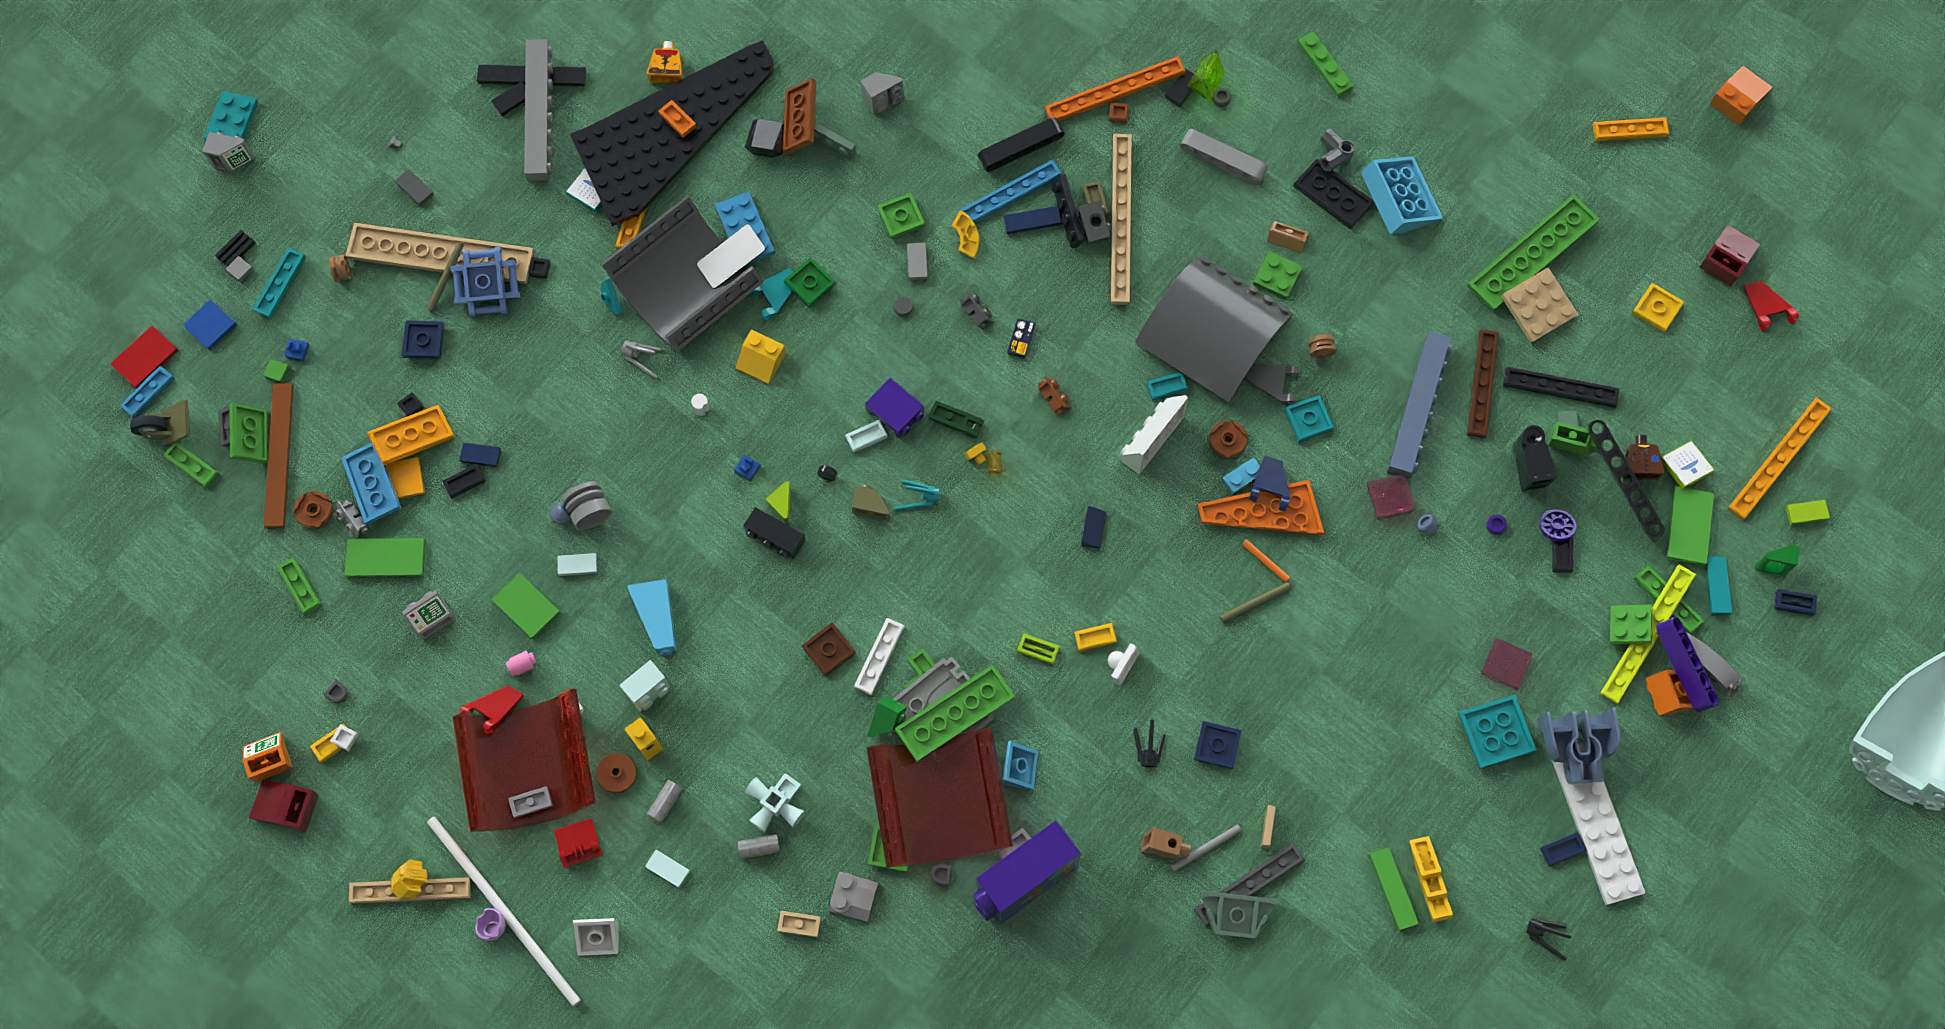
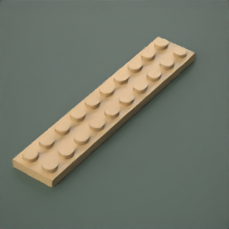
[346,223,534,285]

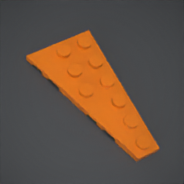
[1197,480,1324,535]

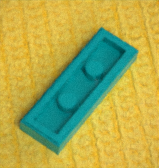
[1705,557,1732,615]

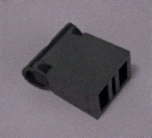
[1513,425,1557,491]

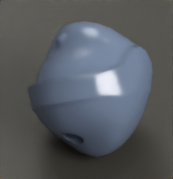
[550,503,571,525]

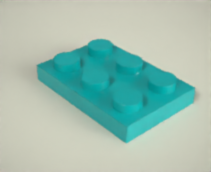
[204,91,258,140]

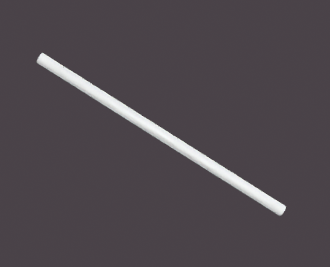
[427,817,581,1007]

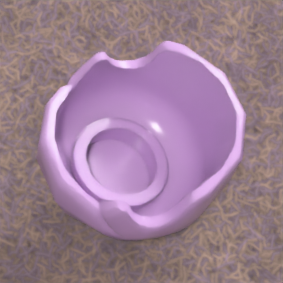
[475,908,506,941]

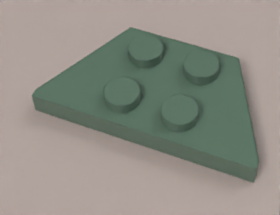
[1200,890,1278,938]

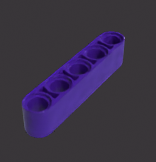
[1656,617,1719,712]

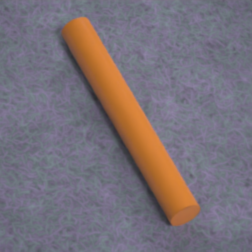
[1242,540,1291,583]

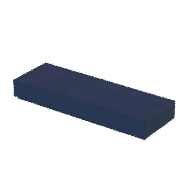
[1004,206,1061,234]

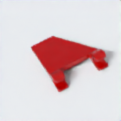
[1743,281,1799,331]
[459,685,524,735]

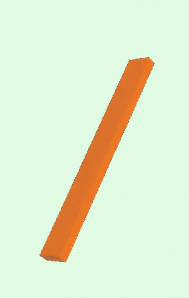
[1045,56,1185,122]

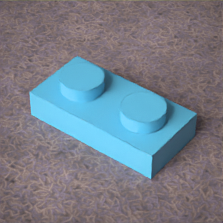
[1222,457,1260,495]

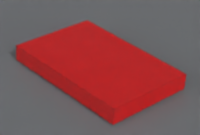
[110,325,179,389]

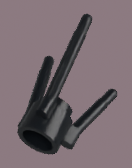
[1133,719,1165,768]
[1526,918,1572,961]

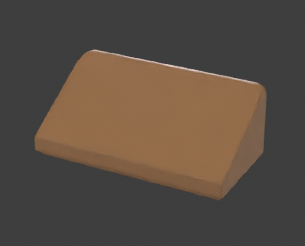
[1267,221,1309,253]

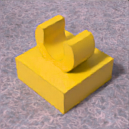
[963,442,986,464]

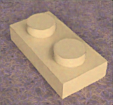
[777,911,821,938]

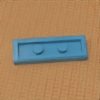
[120,366,175,418]

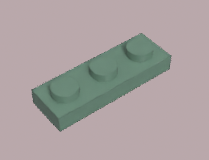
[814,122,856,158]

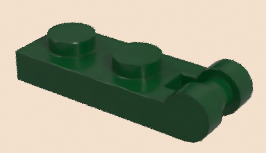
[928,401,984,439]

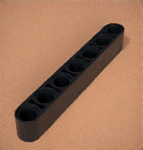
[1587,420,1665,539]

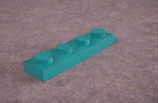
[252,247,306,319]

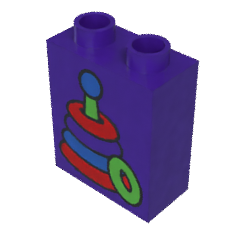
[972,820,1081,924]

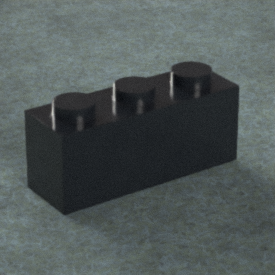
[743,507,806,559]

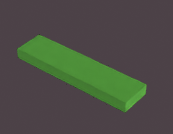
[1633,565,1705,634]
[1369,847,1419,931]

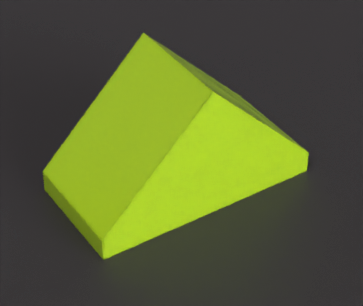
[766,481,791,524]

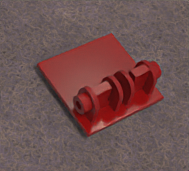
[553,818,603,868]

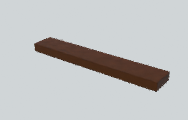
[1467,329,1499,438]

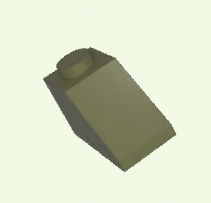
[851,485,890,521]

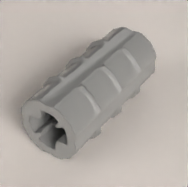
[647,780,683,823]
[738,834,780,859]

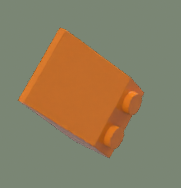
[1710,66,1772,125]

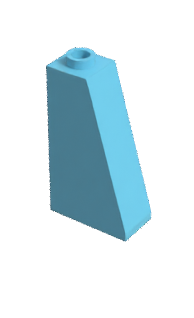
[628,579,677,655]

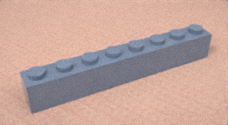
[1387,331,1452,479]

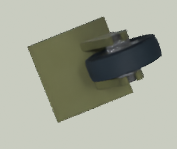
[130,400,190,447]

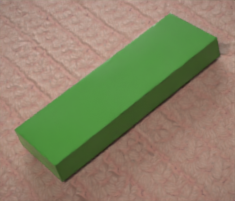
[163,442,220,488]
[277,557,322,615]

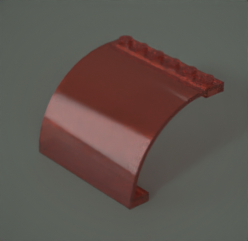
[452,688,596,832]
[866,727,1013,868]

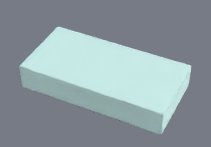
[845,420,888,453]
[558,553,597,576]
[645,850,690,888]

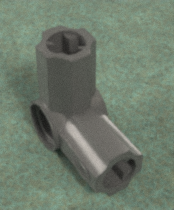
[1320,128,1355,171]

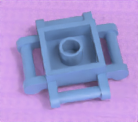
[450,247,520,317]

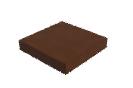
[801,622,856,677]

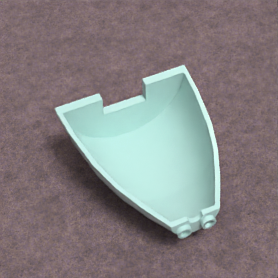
[1849,651,1945,811]

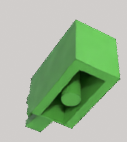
[1548,421,1605,456]

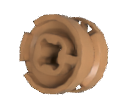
[329,254,351,282]
[1308,334,1336,358]

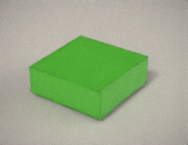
[263,359,290,383]

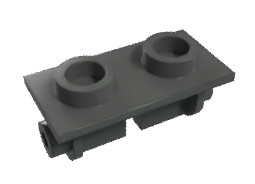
[960,292,994,329]

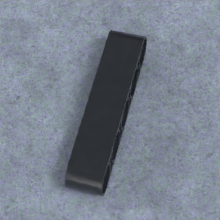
[977,117,1065,172]

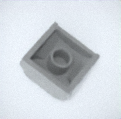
[829,872,879,922]

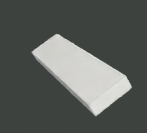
[854,618,905,696]

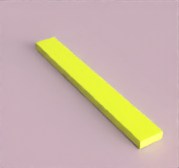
[1600,565,1696,704]

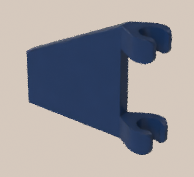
[1249,455,1290,511]

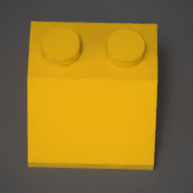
[736,330,786,385]

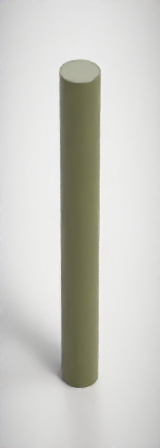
[426,242,464,311]
[1219,582,1291,623]

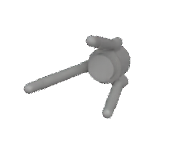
[621,340,661,379]

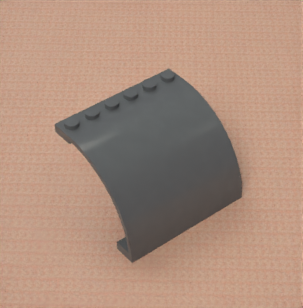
[600,196,763,352]
[1135,255,1294,402]

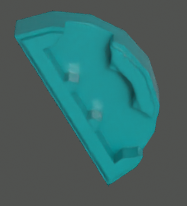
[600,278,623,315]

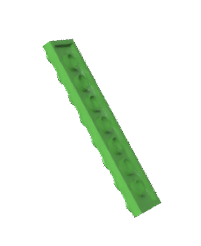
[1467,194,1600,312]

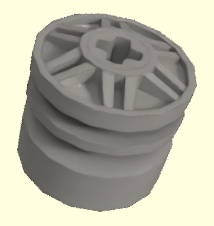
[562,481,612,530]

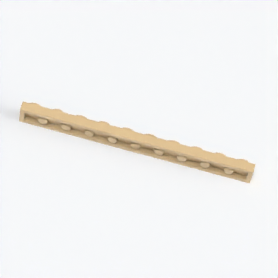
[1111,134,1132,305]

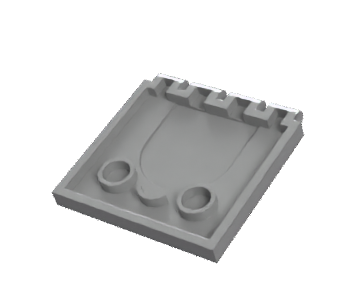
[893,657,997,764]

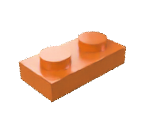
[658,100,697,138]

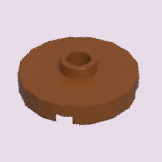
[1209,421,1247,458]
[294,491,333,529]
[597,753,637,793]

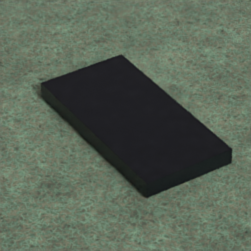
[1293,159,1374,230]

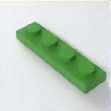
[1297,31,1353,97]

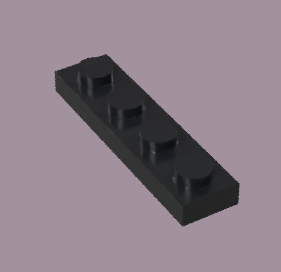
[1052,174,1085,248]

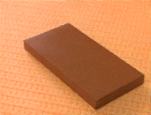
[783,78,816,155]

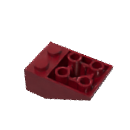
[1699,225,1760,287]
[249,780,319,833]

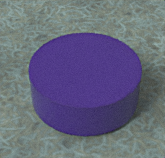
[1486,515,1507,535]

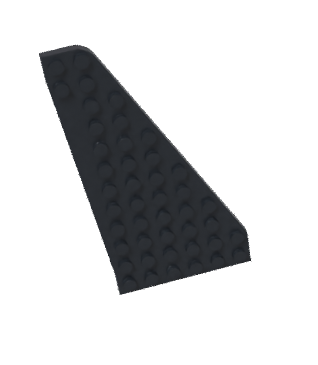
[570,40,774,226]

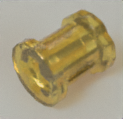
[985,450,1005,474]

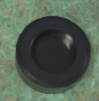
[817,465,837,481]

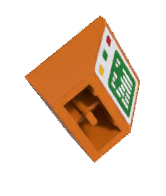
[242,732,293,783]

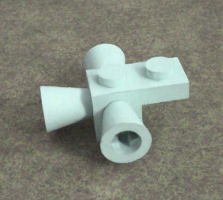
[745,773,805,833]

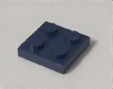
[402,321,444,359]
[1194,721,1242,770]

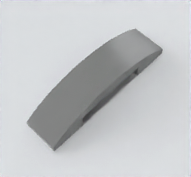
[1687,633,1744,696]

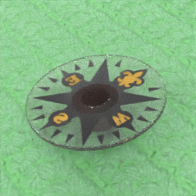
[1725,678,1745,702]

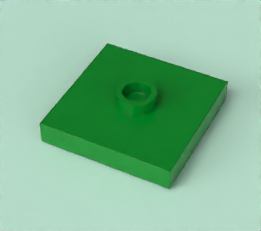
[784,257,836,308]

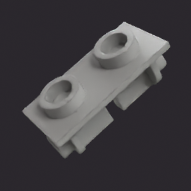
[335,501,369,539]

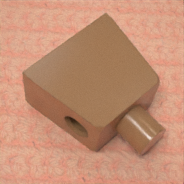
[1141,827,1191,859]

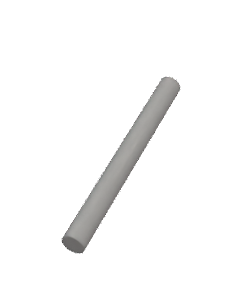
[1170,824,1242,872]

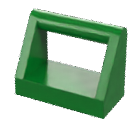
[1754,545,1799,576]

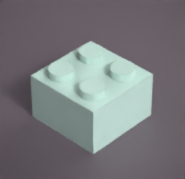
[619,660,670,711]

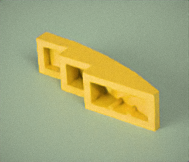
[1409,836,1453,922]

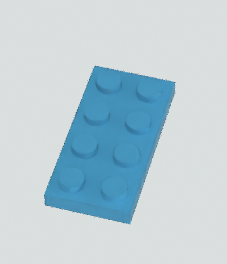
[715,192,775,265]
[341,443,401,525]

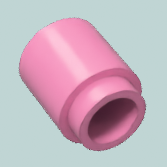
[506,650,537,676]

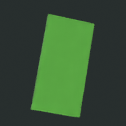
[1666,486,1714,566]
[345,538,426,578]

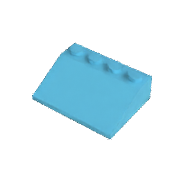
[1361,156,1443,235]

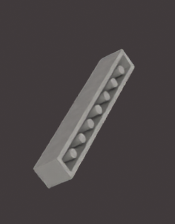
[524,39,553,181]

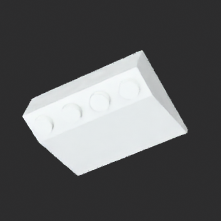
[1121,395,1188,474]

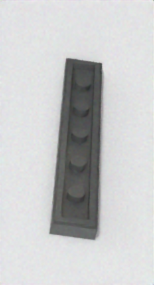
[1194,843,1305,927]

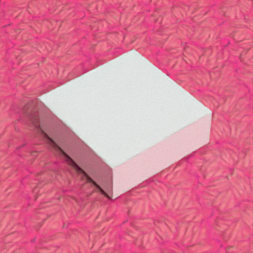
[330,724,359,752]

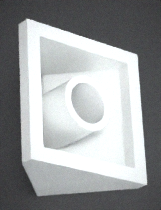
[573,918,619,956]

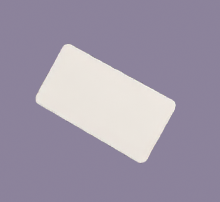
[697,225,765,288]

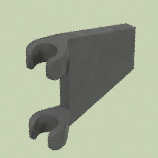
[1246,363,1299,405]

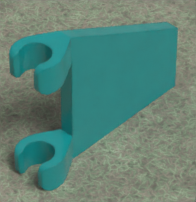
[748,268,793,321]

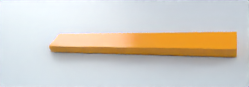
[1727,397,1832,520]

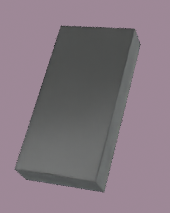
[395,169,434,206]

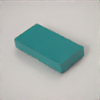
[1146,372,1188,401]

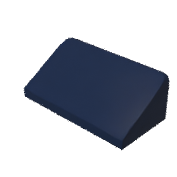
[1081,506,1106,549]

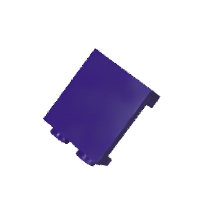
[865,378,924,438]

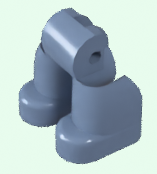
[1537,707,1620,784]

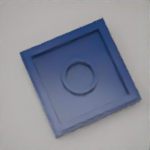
[183,300,237,350]

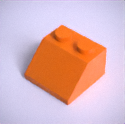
[1645,670,1694,716]

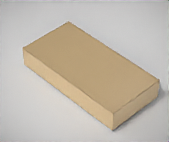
[1261,805,1276,849]

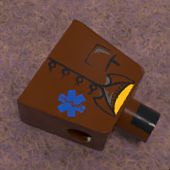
[1623,435,1664,480]

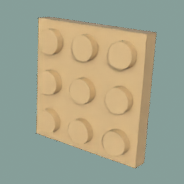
[1501,268,1578,343]

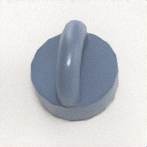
[1417,514,1438,536]

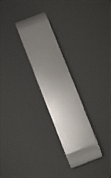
[1180,129,1268,185]

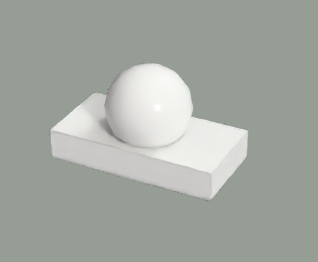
[1108,643,1139,686]

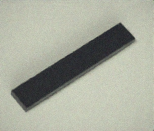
[477,65,586,86]
[1503,367,1620,408]

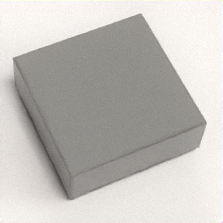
[226,256,253,282]

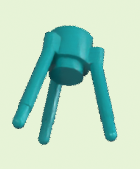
[894,479,939,511]

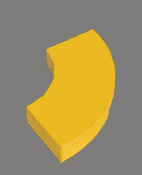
[951,210,980,260]

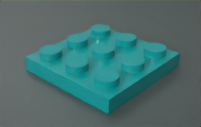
[1458,695,1537,769]

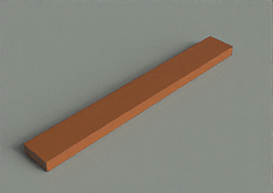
[264,383,294,528]

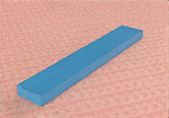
[958,160,1062,223]

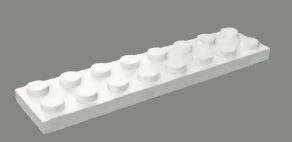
[1552,742,1645,906]

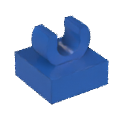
[284,339,309,362]
[734,455,761,482]

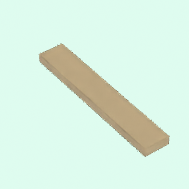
[349,877,471,904]

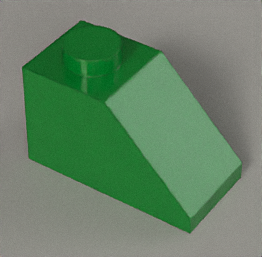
[867,697,907,738]

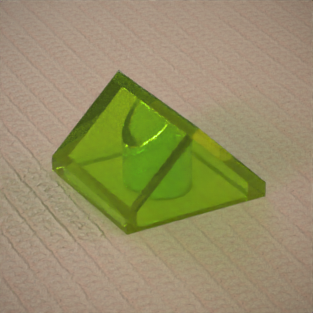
[1187,50,1225,101]

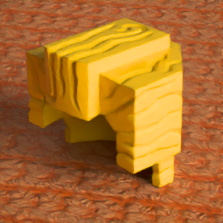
[391,860,427,900]

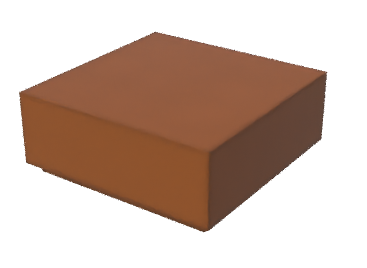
[1109,102,1129,123]

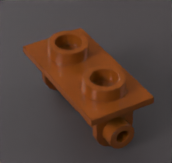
[1038,376,1072,415]

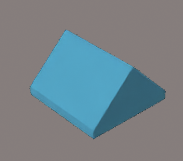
[1003,741,1038,790]

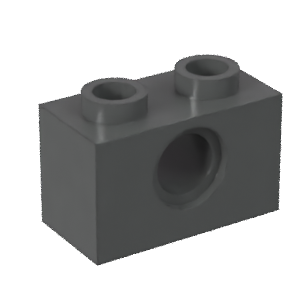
[1077,201,1112,245]

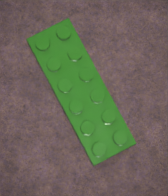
[894,664,1015,762]

